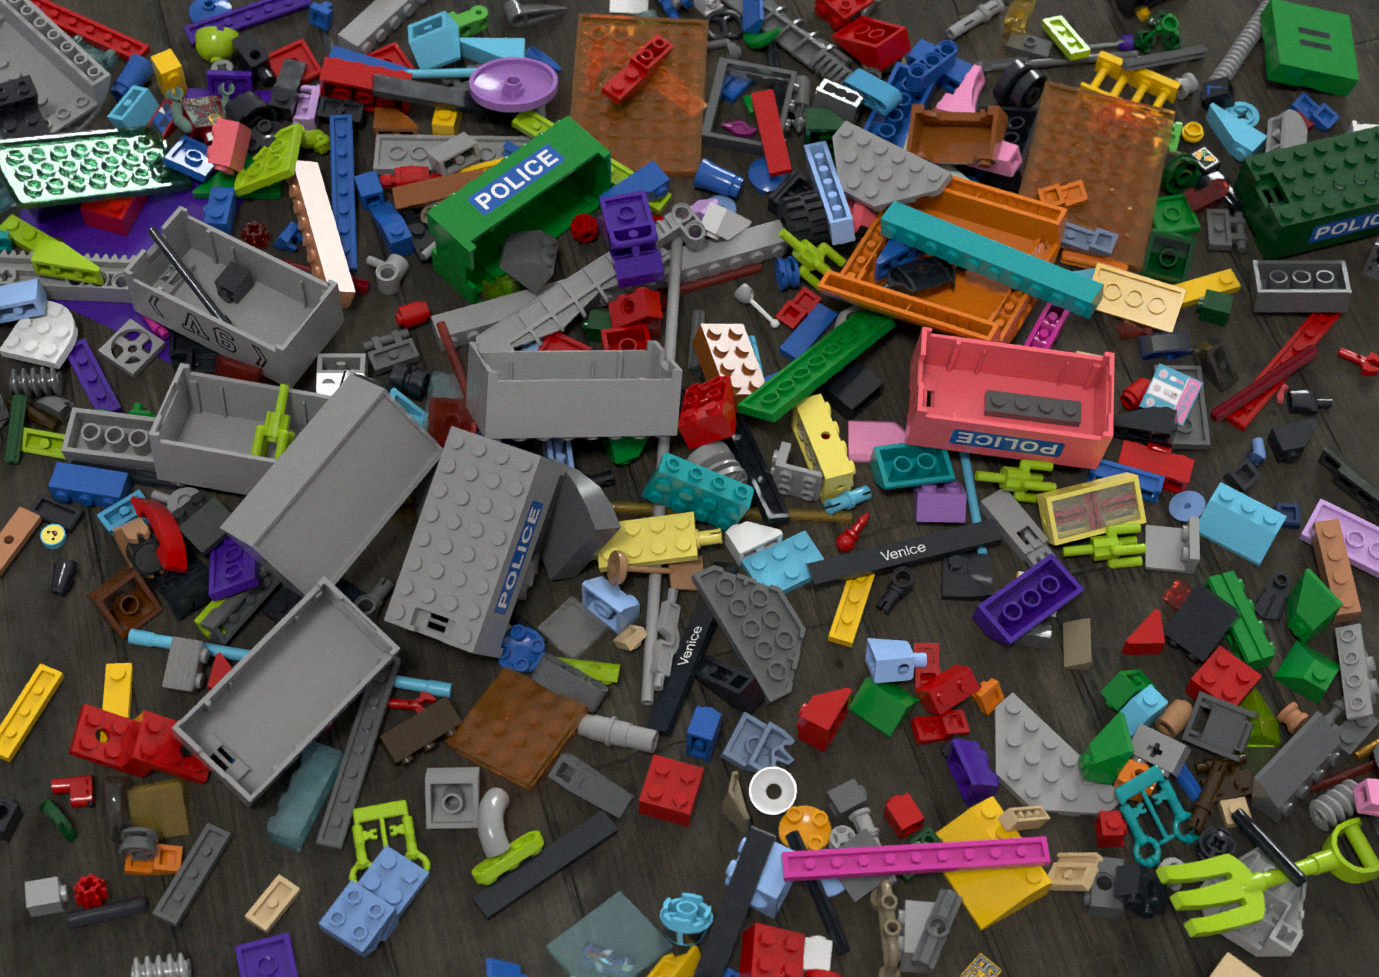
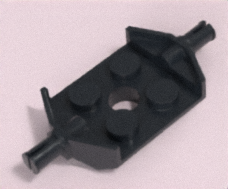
[880,256,967,296]

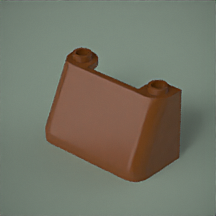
[906,104,1008,168]

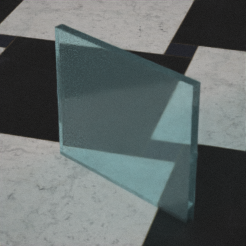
[546,891,673,977]

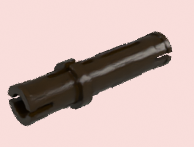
[1185,761,1229,836]

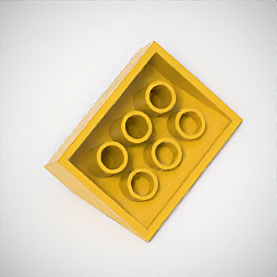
[935,796,1052,931]

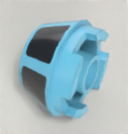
[660,893,713,946]

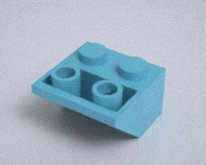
[408,11,461,70]

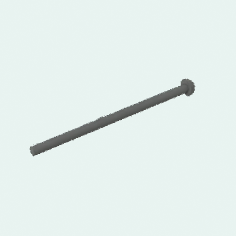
[974,50,1139,73]

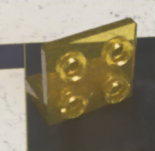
[127,778,189,839]

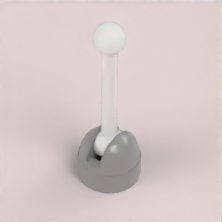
[734,283,780,328]

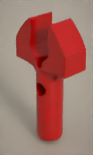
[1338,348,1379,376]
[388,692,437,713]

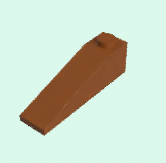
[392,170,484,211]

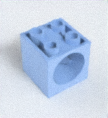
[725,837,794,919]

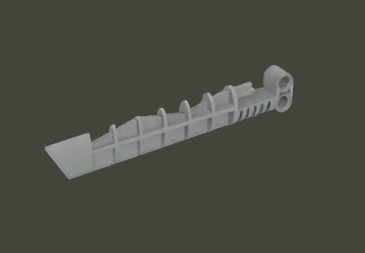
[476,203,706,351]

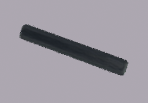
[1231,808,1307,887]

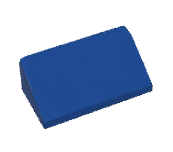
[742,0,764,34]

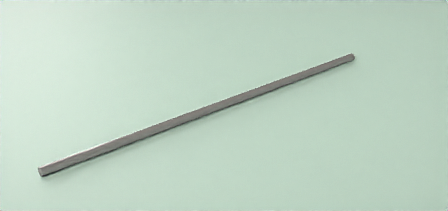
[641,217,684,706]

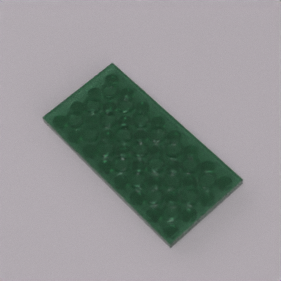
[0,125,192,210]

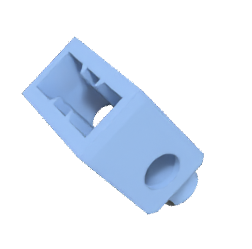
[865,638,927,683]

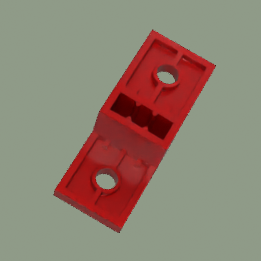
[68,704,212,785]

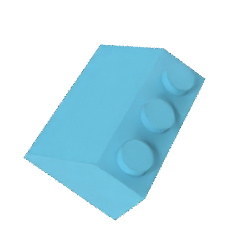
[1199,482,1287,566]

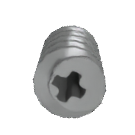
[1308,779,1358,831]
[132,953,191,977]

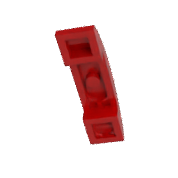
[130,496,187,573]

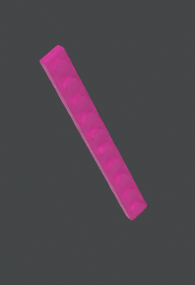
[781,836,1051,882]

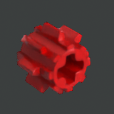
[570,213,599,243]
[73,874,109,910]

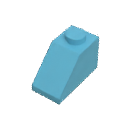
[1120,684,1169,740]

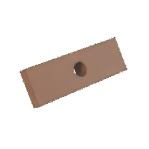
[0,507,42,577]

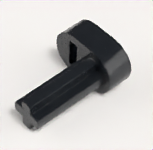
[1197,171,1244,211]

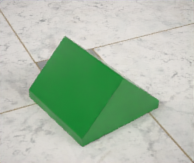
[849,676,919,739]

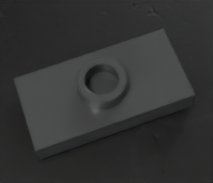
[1006,31,1053,59]

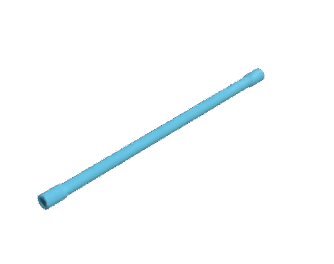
[128,629,453,698]

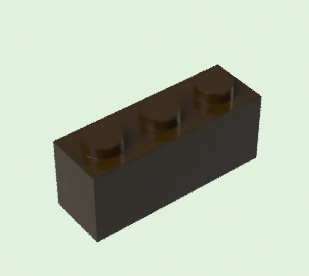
[377,696,462,766]

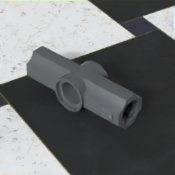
[910,889,962,973]

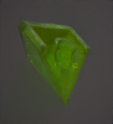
[482,274,524,299]
[1240,688,1281,747]

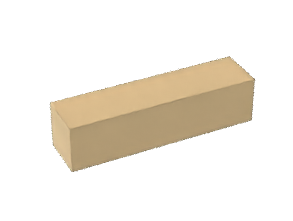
[998,805,1051,832]

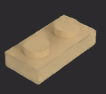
[245,874,301,934]

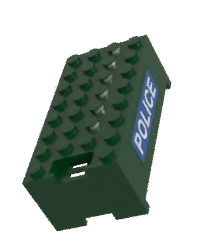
[1233,126,1379,260]

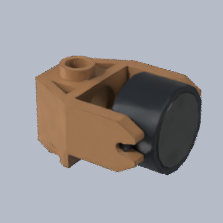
[111,517,165,578]

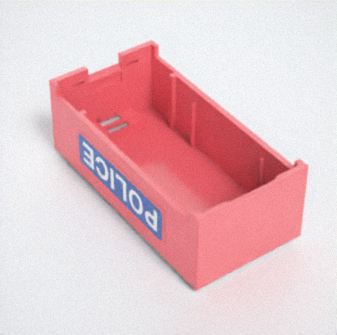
[905,327,1115,470]

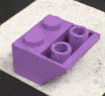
[913,480,967,523]

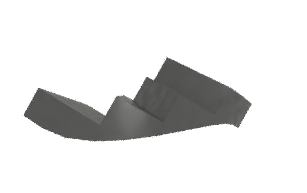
[410,457,621,580]

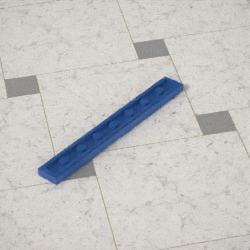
[330,114,358,273]

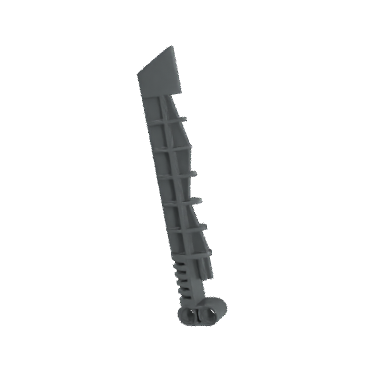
[722,0,881,106]

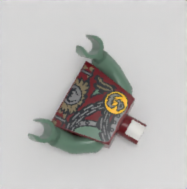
[166,83,235,146]

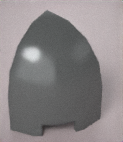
[33,395,78,425]
[1013,624,1052,650]

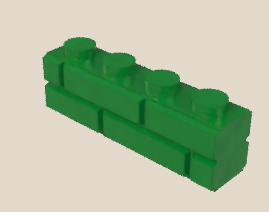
[1204,571,1276,670]

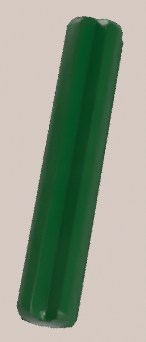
[4,394,27,465]

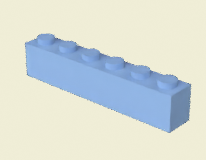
[804,141,855,245]

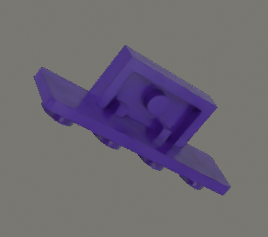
[185,70,273,104]

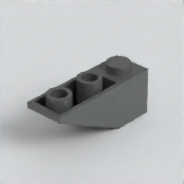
[548,753,634,818]

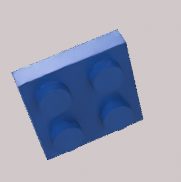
[163,135,215,182]

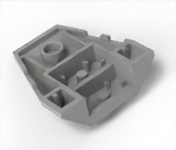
[1200,847,1307,957]

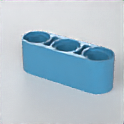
[841,69,903,115]

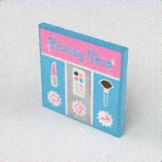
[1139,363,1203,426]

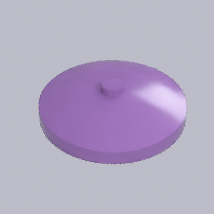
[469,57,558,112]

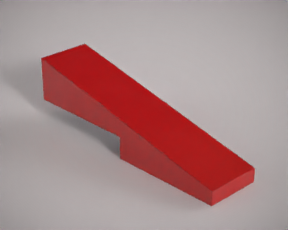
[751,89,792,177]

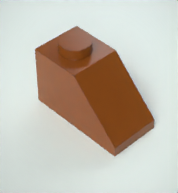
[373,107,419,142]

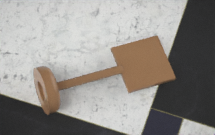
[607,550,704,591]

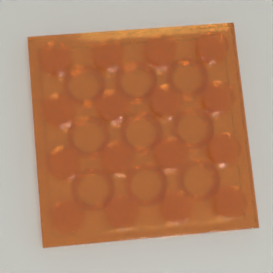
[446,666,589,790]

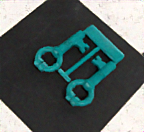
[1114,765,1200,869]

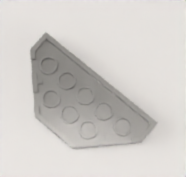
[832,121,953,211]
[994,693,1120,817]

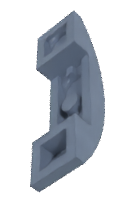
[1060,222,1119,256]

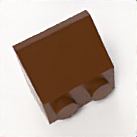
[86,567,164,640]

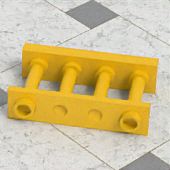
[1077,50,1181,132]

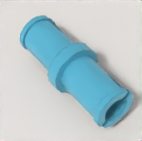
[824,485,872,515]

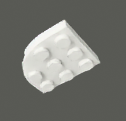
[0,300,78,369]

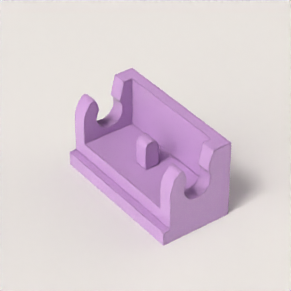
[292,85,321,131]

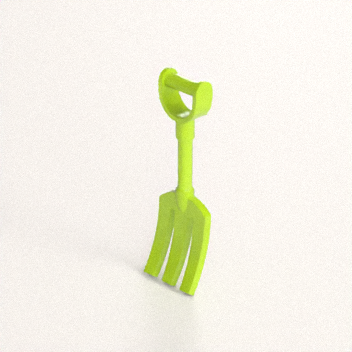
[1156,818,1379,938]

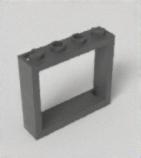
[701,57,800,156]

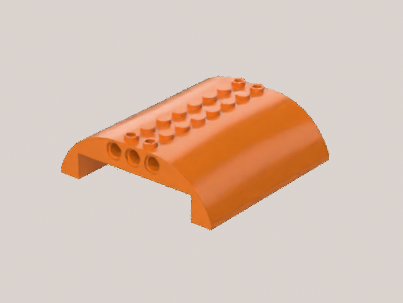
[817,175,1068,344]

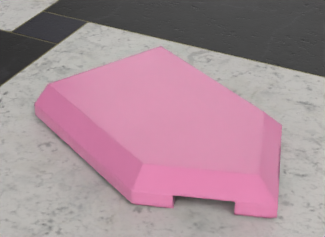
[848,420,906,463]

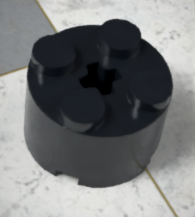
[224,90,277,130]

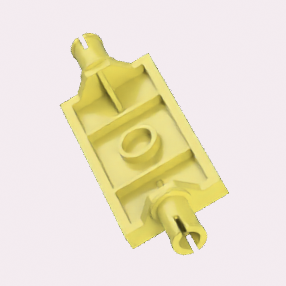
[592,512,723,572]

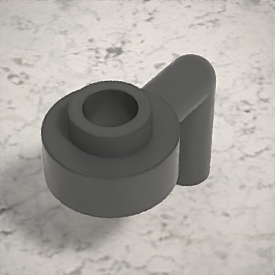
[705,39,742,61]

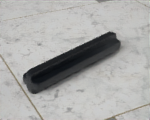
[65,896,147,928]

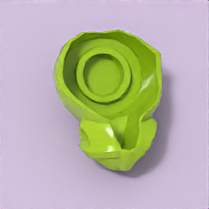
[300,125,330,155]

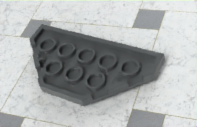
[691,565,806,706]

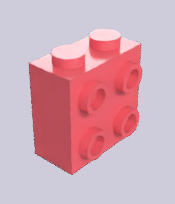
[207,118,252,176]

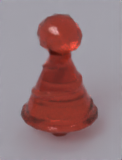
[1116,318,1153,340]

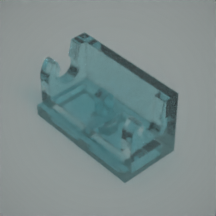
[72,35,119,73]

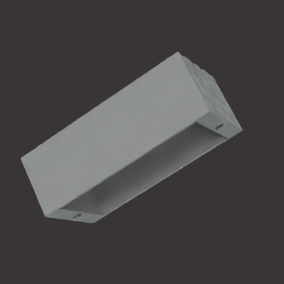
[220,374,443,598]

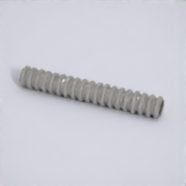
[1208,0,1270,82]

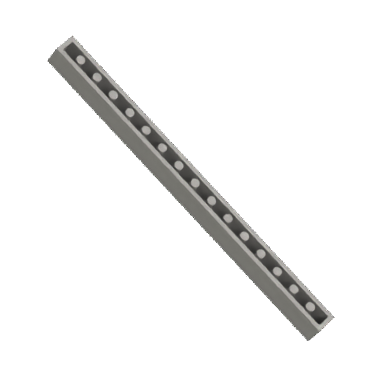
[431,220,788,351]

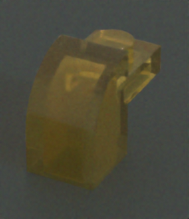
[1004,0,1037,35]

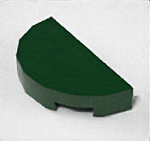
[39,798,79,842]

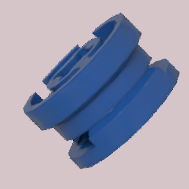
[775,256,800,290]

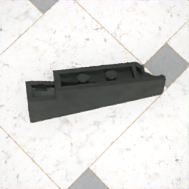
[1318,446,1379,518]

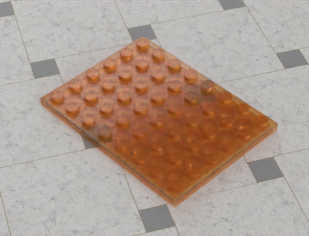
[570,13,708,176]
[1018,81,1176,271]

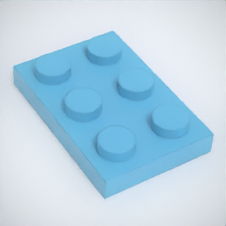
[741,531,824,594]

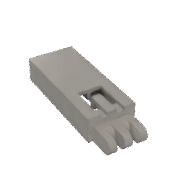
[979,489,1055,567]

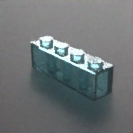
[266,741,343,852]

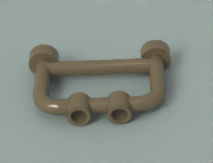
[869,878,901,977]

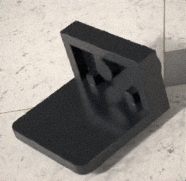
[150,555,212,620]

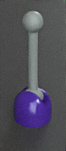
[1085,34,1133,51]

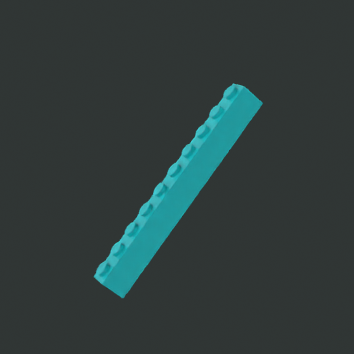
[881,201,1104,319]

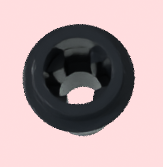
[51,558,79,597]

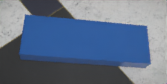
[779,303,838,361]

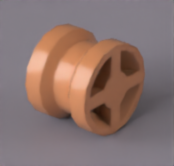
[1276,702,1309,734]

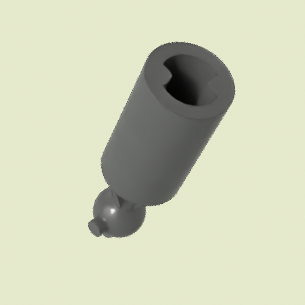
[791,76,811,134]

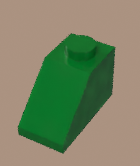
[1100,669,1157,711]

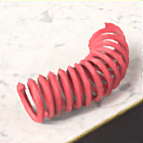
[1277,384,1288,404]

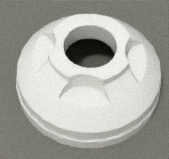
[749,767,797,815]

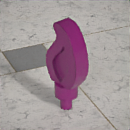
[721,121,757,138]

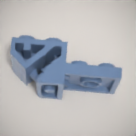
[319,845,430,958]

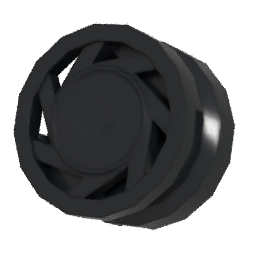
[1195,826,1236,861]

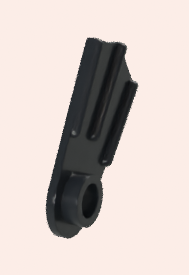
[1254,572,1292,621]

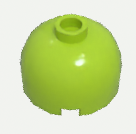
[195,26,239,64]

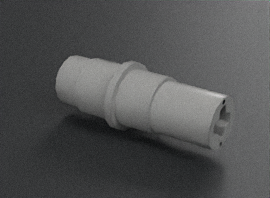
[578,713,659,753]

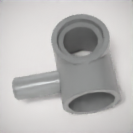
[366,254,409,295]

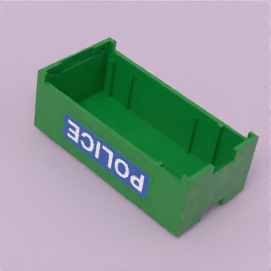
[427,116,611,305]

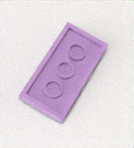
[1299,499,1379,578]

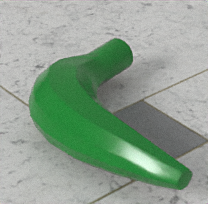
[742,18,782,50]

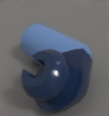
[1244,438,1266,467]

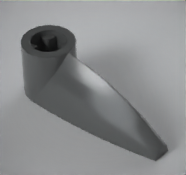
[502,0,567,28]

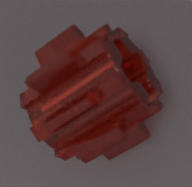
[240,221,270,249]

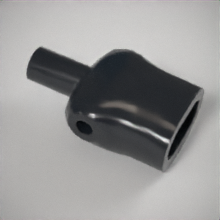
[1287,389,1333,416]

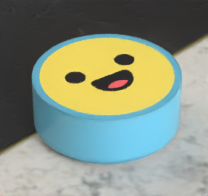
[40,524,67,549]

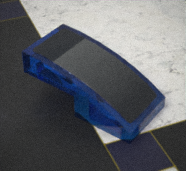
[1139,332,1191,360]

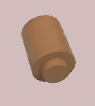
[1155,699,1193,739]

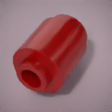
[394,301,431,329]
[1120,378,1151,411]

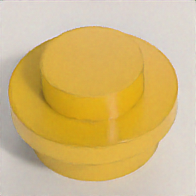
[1181,122,1204,143]

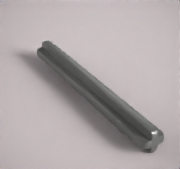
[1121,45,1208,72]

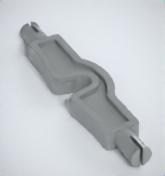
[650,588,681,691]

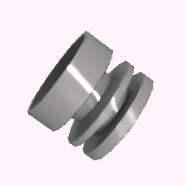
[687,441,748,484]

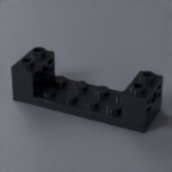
[0,75,82,222]

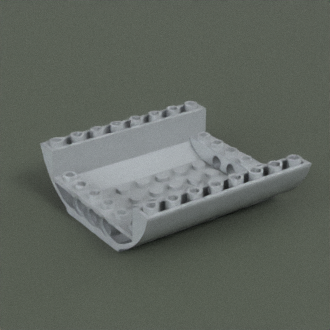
[0,0,111,181]

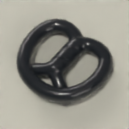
[703,9,744,41]

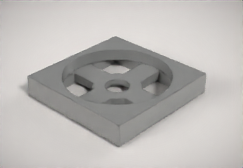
[98,319,166,379]

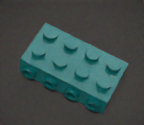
[641,453,754,531]

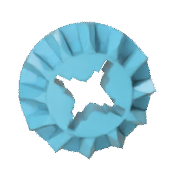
[1225,102,1259,128]

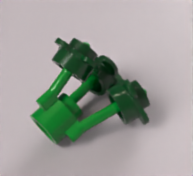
[1133,10,1184,54]

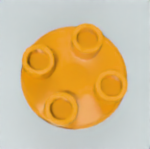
[779,806,831,851]

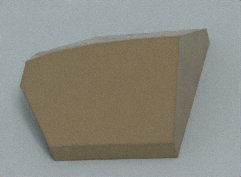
[722,771,750,833]

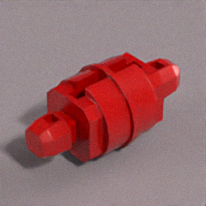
[380,165,442,189]

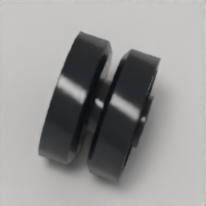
[993,58,1048,108]

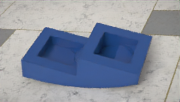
[1288,92,1340,131]

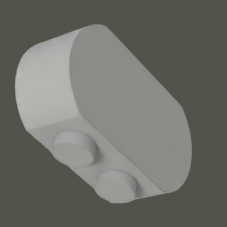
[1265,109,1307,153]

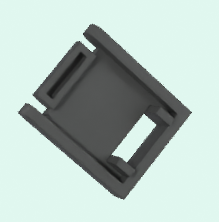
[1182,692,1258,762]

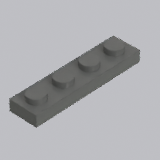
[984,390,1081,427]
[152,823,232,928]

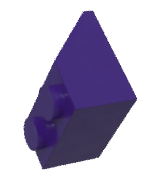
[946,739,1000,807]

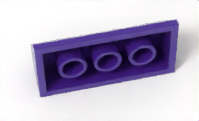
[972,553,1085,645]

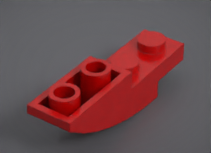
[601,34,674,105]

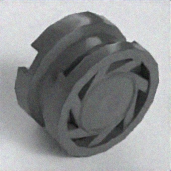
[119,827,159,861]

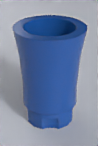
[110,54,155,101]
[693,158,744,199]

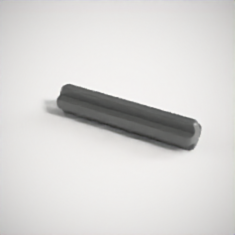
[688,310,705,371]

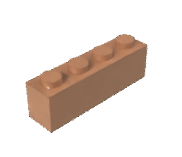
[1310,519,1361,624]

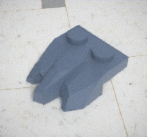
[720,712,795,772]

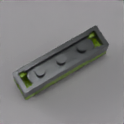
[194,565,280,645]

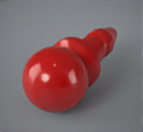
[836,512,870,553]

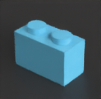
[107,85,160,139]

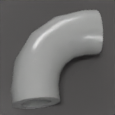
[477,787,510,858]

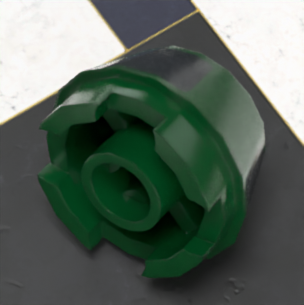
[1156,151,1202,195]

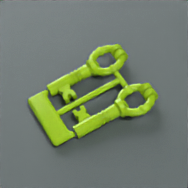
[349,800,431,883]

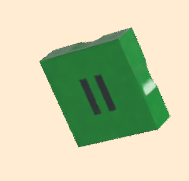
[1260,0,1359,97]

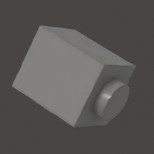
[25,876,68,917]

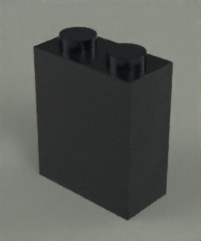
[813,359,884,421]
[1163,584,1243,663]

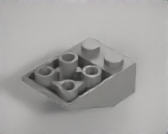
[316,353,368,396]

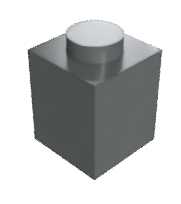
[825,778,868,824]

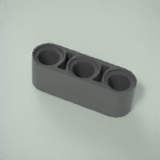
[531,653,608,712]

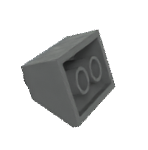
[499,230,559,294]

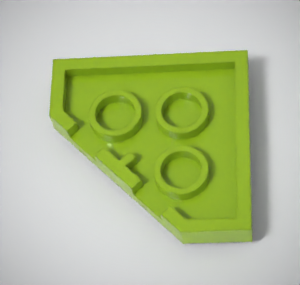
[234,123,303,197]

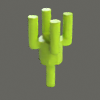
[778,228,846,291]
[250,384,295,459]
[975,459,1057,504]
[1062,523,1146,569]

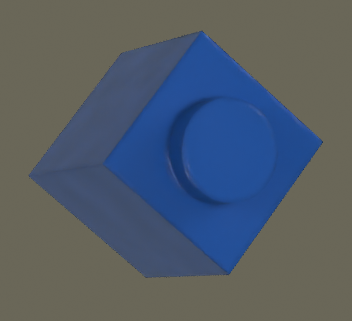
[354,171,385,211]

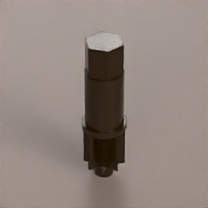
[7,399,61,432]

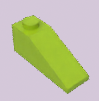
[31,238,104,285]

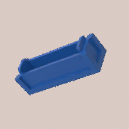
[1087,459,1165,505]

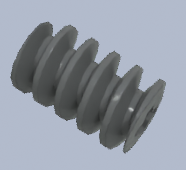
[10,366,63,398]

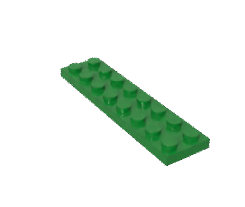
[737,310,896,422]

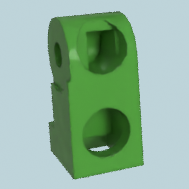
[448,6,488,40]

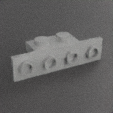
[1335,623,1379,721]

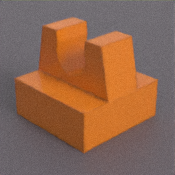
[970,678,1005,715]

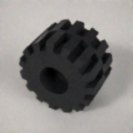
[777,190,829,256]

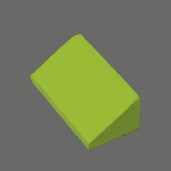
[21,427,65,459]

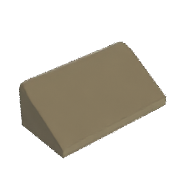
[1062,618,1092,671]

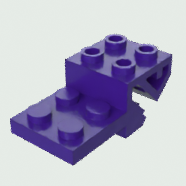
[599,190,664,288]

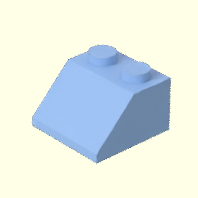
[582,576,640,635]

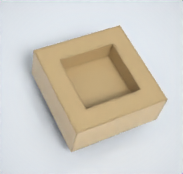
[613,624,648,651]
[1218,797,1252,829]

